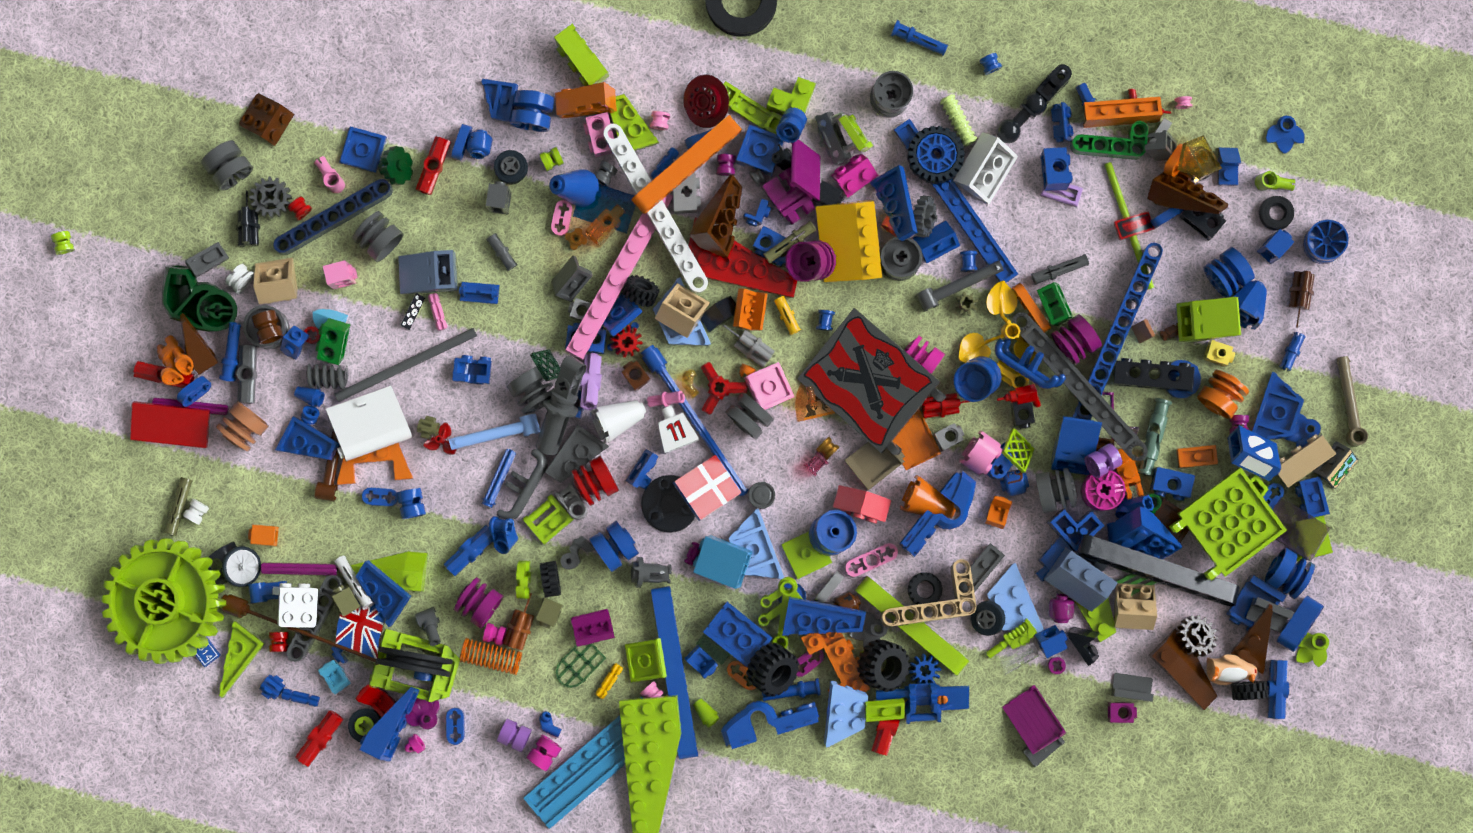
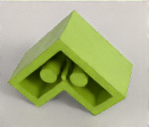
[766,77,816,115]

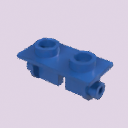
[1051,102,1074,143]
[459,282,500,304]

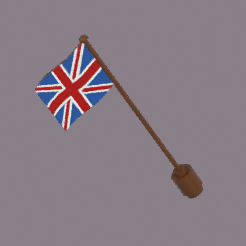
[219,590,385,665]

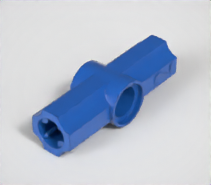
[444,525,493,576]
[1267,660,1289,719]

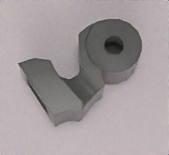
[560,536,595,570]

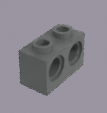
[485,181,512,215]

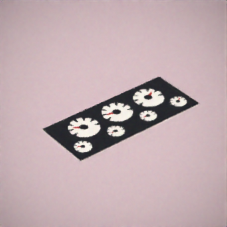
[400,293,425,330]

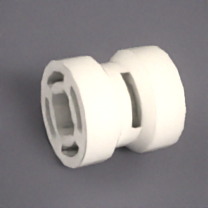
[183,499,209,525]

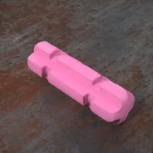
[428,293,447,331]

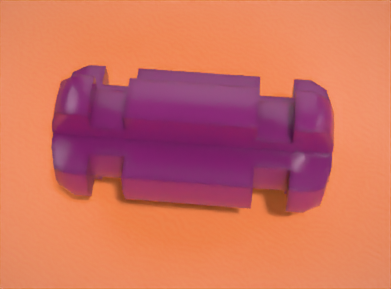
[684,542,700,566]

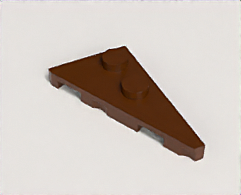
[1231,604,1273,674]

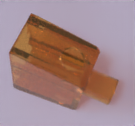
[586,204,625,248]

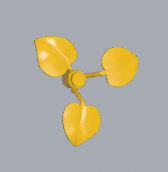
[958,281,1036,363]

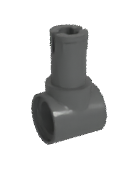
[415,607,441,646]

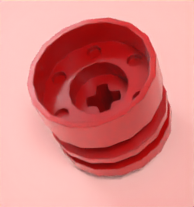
[572,455,619,506]

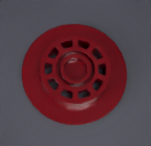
[683,74,729,128]

